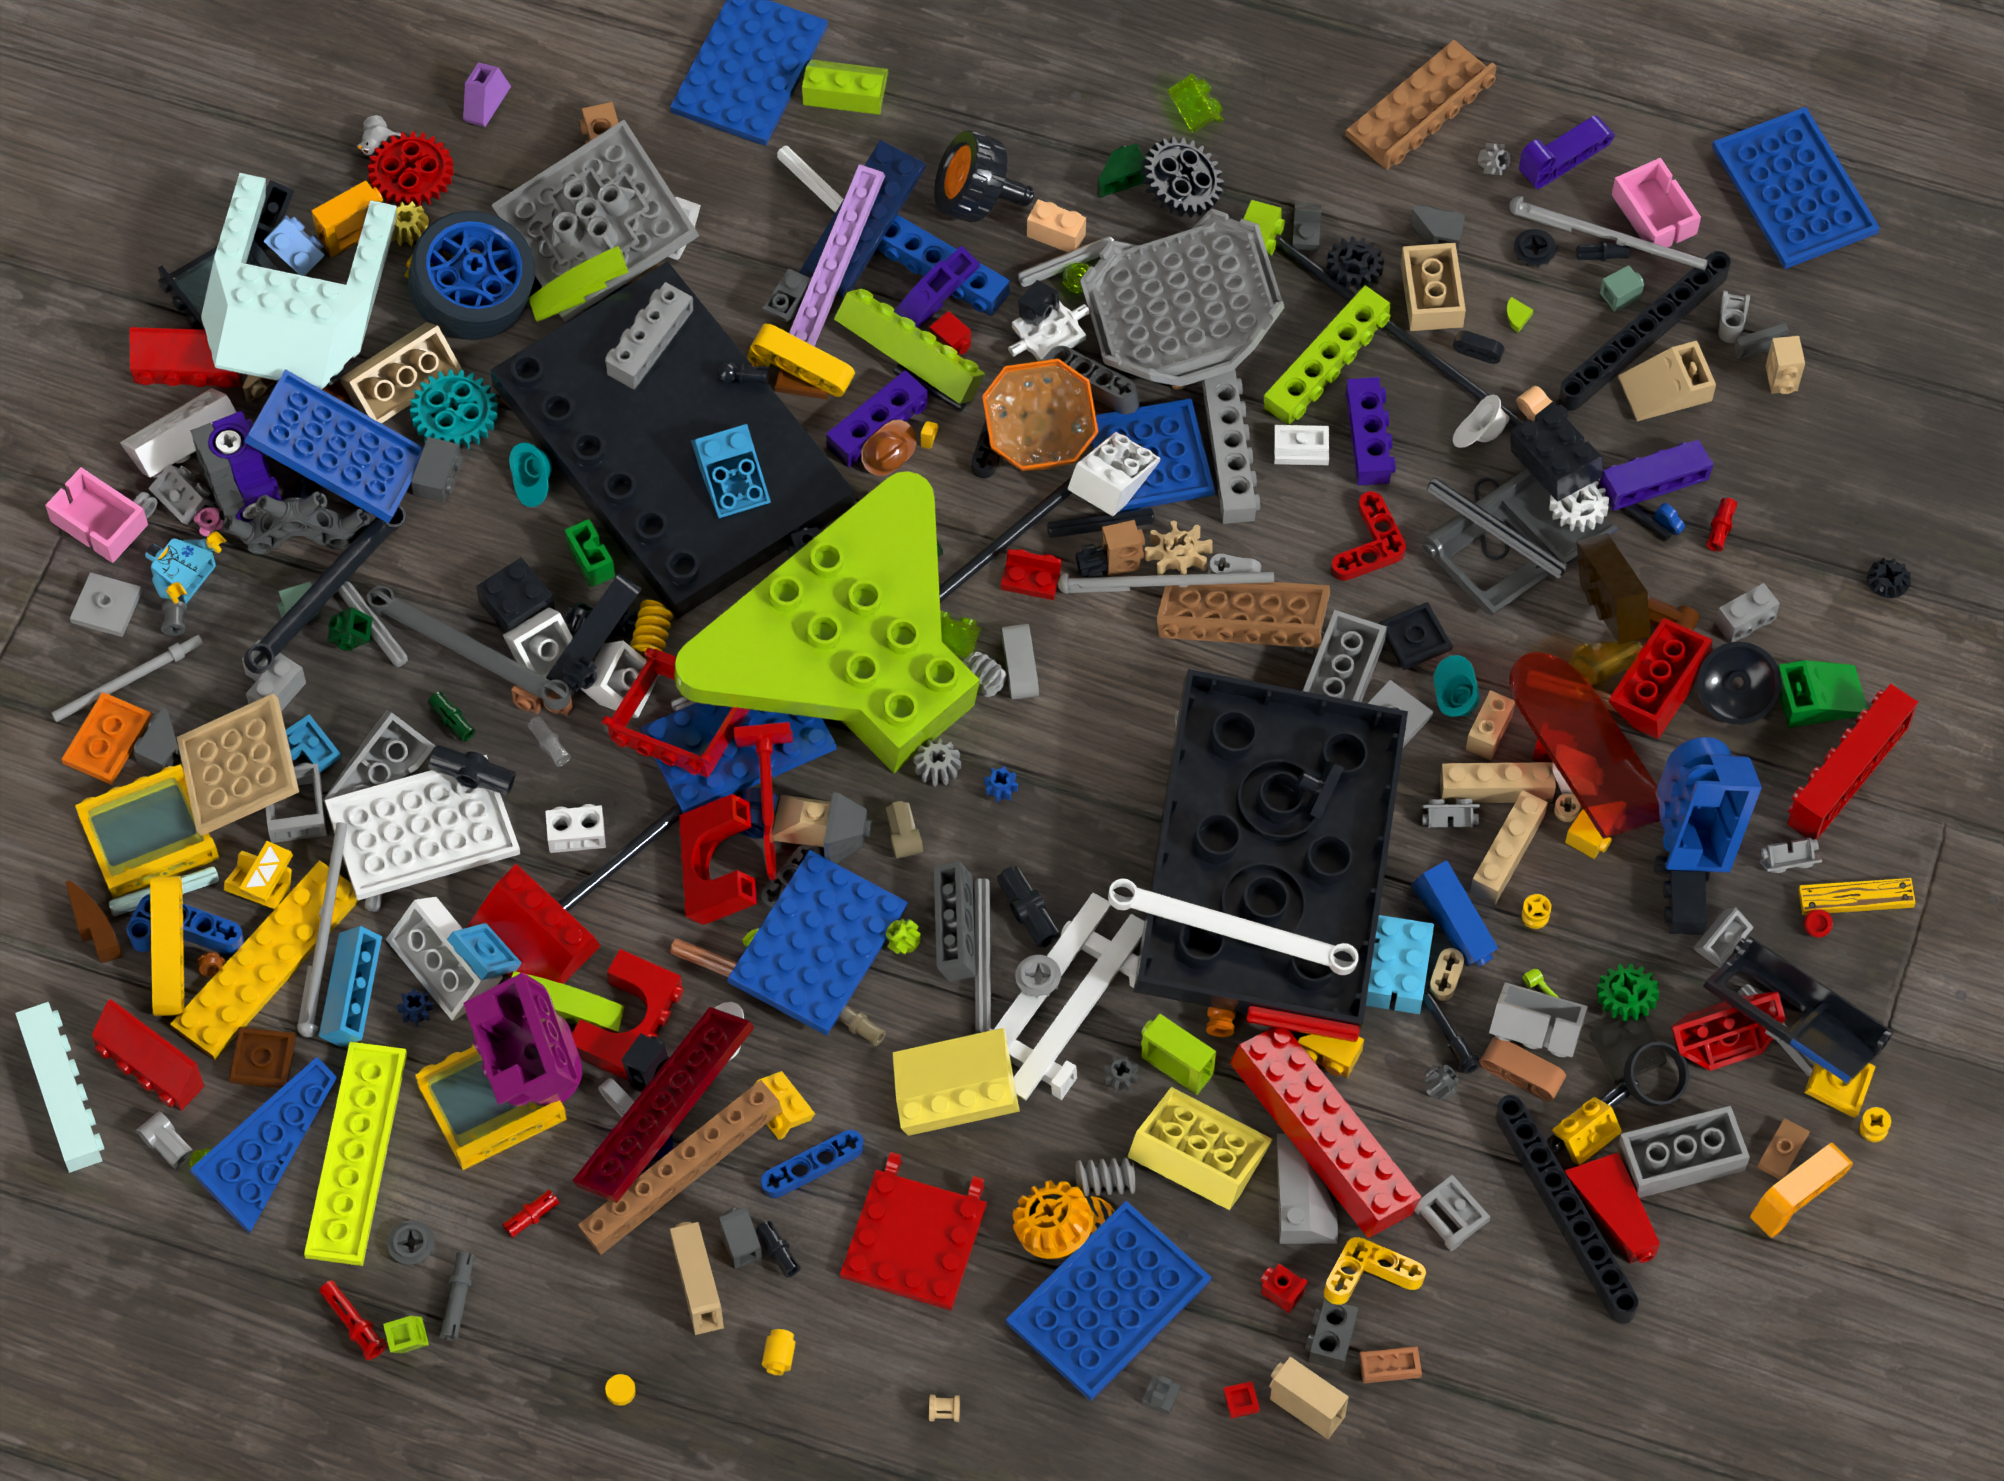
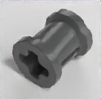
[161,600,187,636]

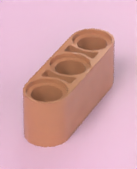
[1479,1037,1566,1101]

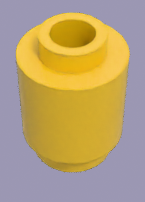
[762,1329,796,1375]

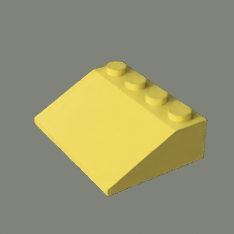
[893,1028,1020,1136]
[1128,1087,1273,1210]

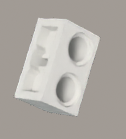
[546,804,606,853]

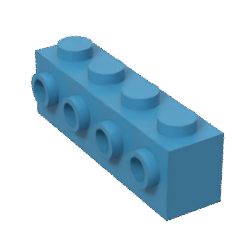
[319,926,382,1047]

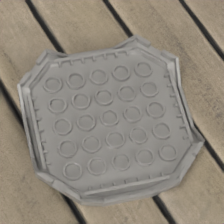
[1080,208,1285,387]

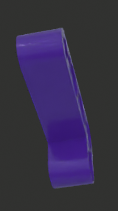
[1519,115,1615,189]

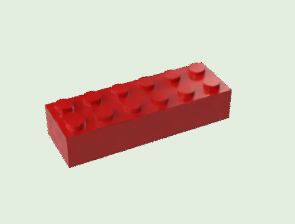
[1787,683,1918,840]

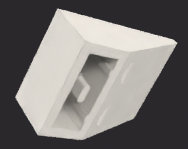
[1068,432,1161,516]

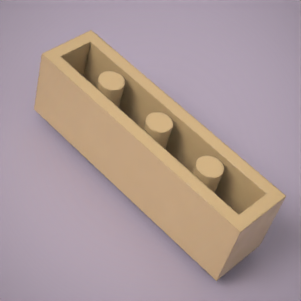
[1440,762,1556,804]
[1470,790,1548,905]

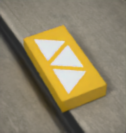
[239,841,293,903]

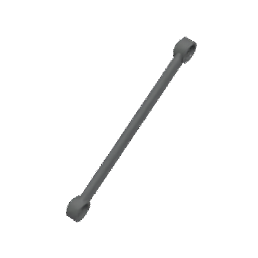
[367,586,571,710]

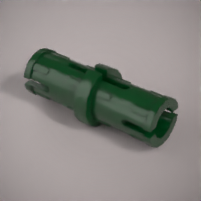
[428,691,476,742]

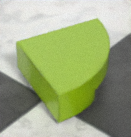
[1506,297,1533,333]

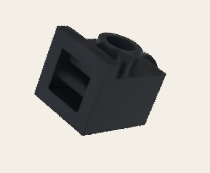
[1018,280,1060,326]

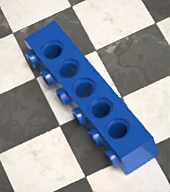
[877,215,1010,317]

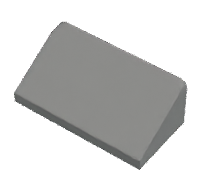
[1694,908,1754,968]

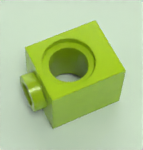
[383,1316,429,1354]

